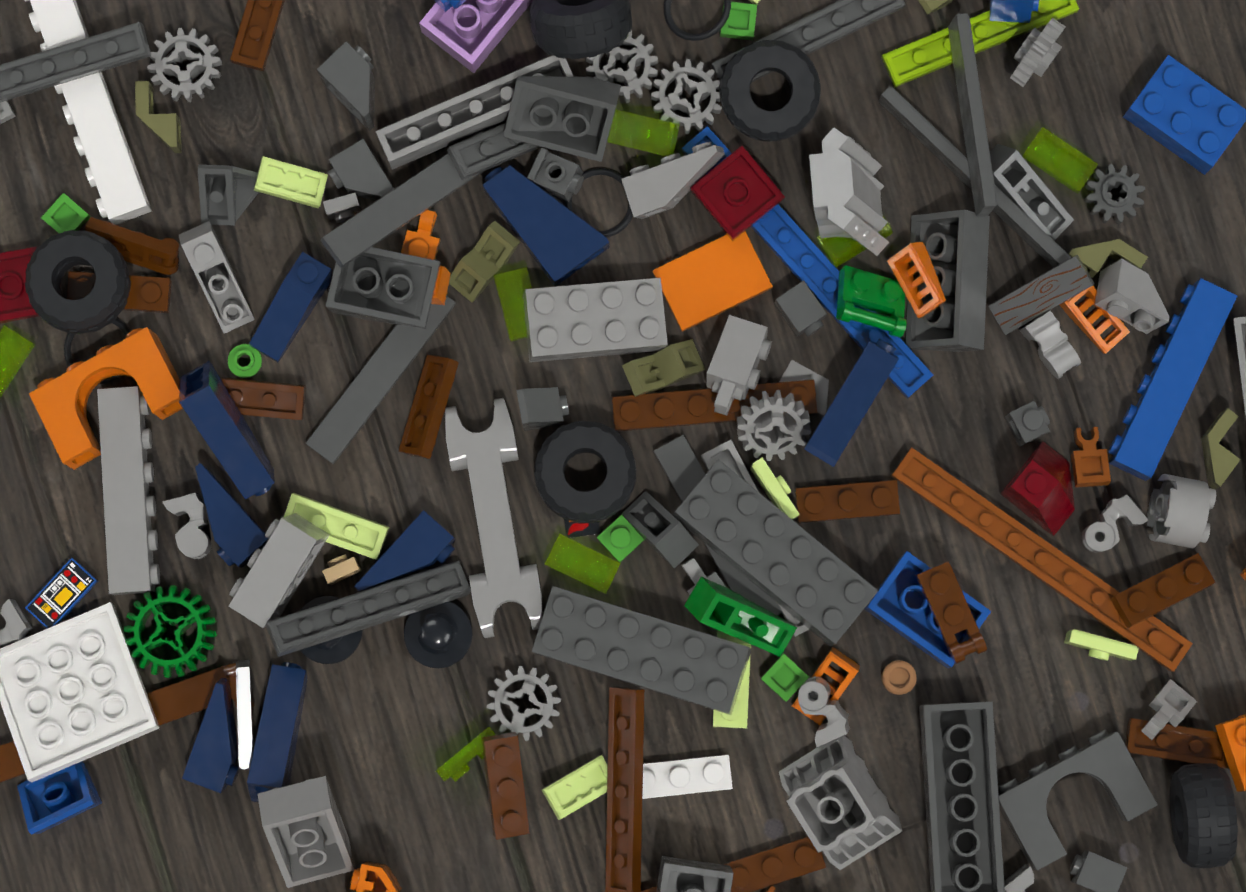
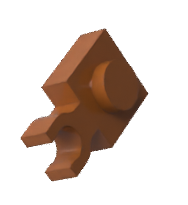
[1071,427,1111,487]

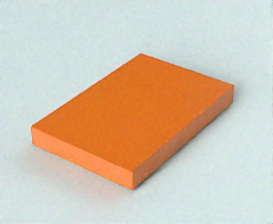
[652,231,773,332]

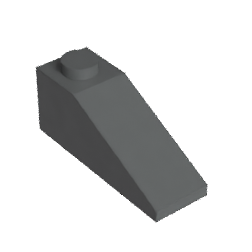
[990,144,1074,241]

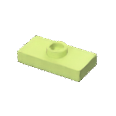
[254,156,328,209]
[750,457,800,520]
[1064,629,1139,661]
[542,755,608,820]

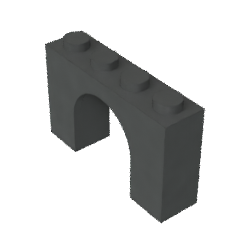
[998,729,1158,871]

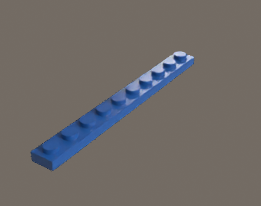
[682,126,933,399]

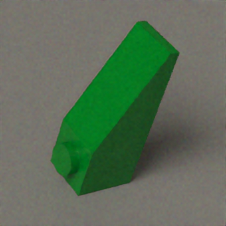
[684,577,797,657]

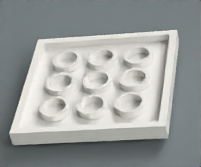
[0,602,160,783]

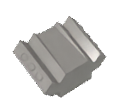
[809,128,889,256]
[779,735,903,870]

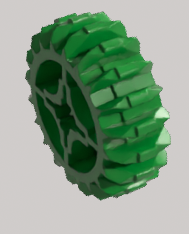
[124,585,218,678]

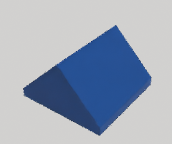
[17,761,102,835]

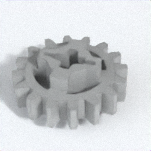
[1010,18,1066,87]
[147,28,222,102]
[586,30,658,103]
[651,59,722,134]
[736,390,811,461]
[487,666,561,741]

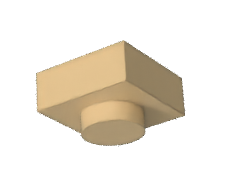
[322,554,362,585]

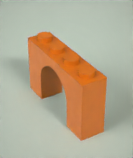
[29,327,183,470]

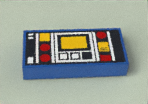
[25,558,98,629]

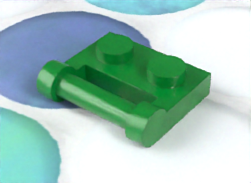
[836,265,907,338]

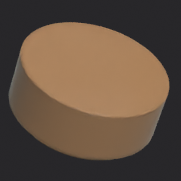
[881,660,917,695]

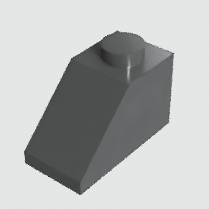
[328,139,394,201]
[516,387,569,431]
[621,491,699,568]

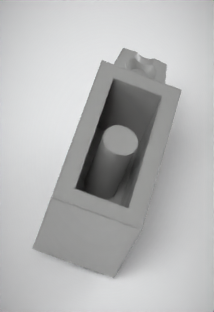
[707,315,772,416]

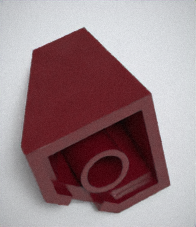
[1000,441,1075,536]

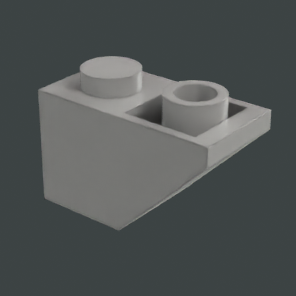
[1095,259,1170,334]

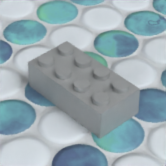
[523,278,668,362]

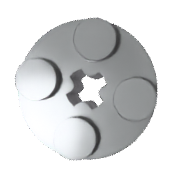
[1147,474,1216,548]

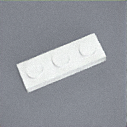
[642,755,733,799]

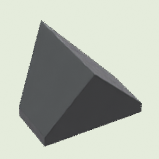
[198,164,259,226]

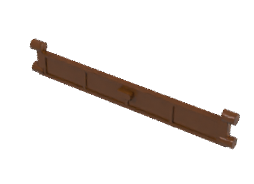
[0,662,255,783]

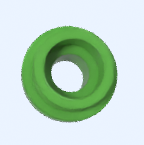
[228,344,262,378]

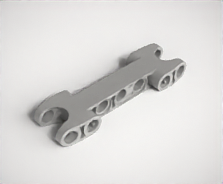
[445,398,543,638]

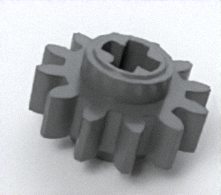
[1084,164,1145,225]

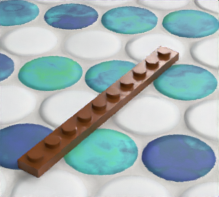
[891,447,1193,672]

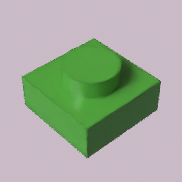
[720,2,757,40]
[41,193,91,234]
[597,515,645,563]
[761,654,809,702]

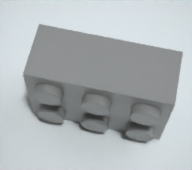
[229,513,330,628]
[257,776,354,888]

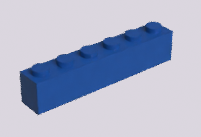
[1108,278,1237,481]

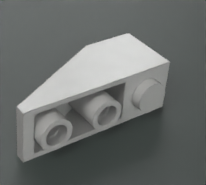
[621,142,725,219]
[179,221,255,334]

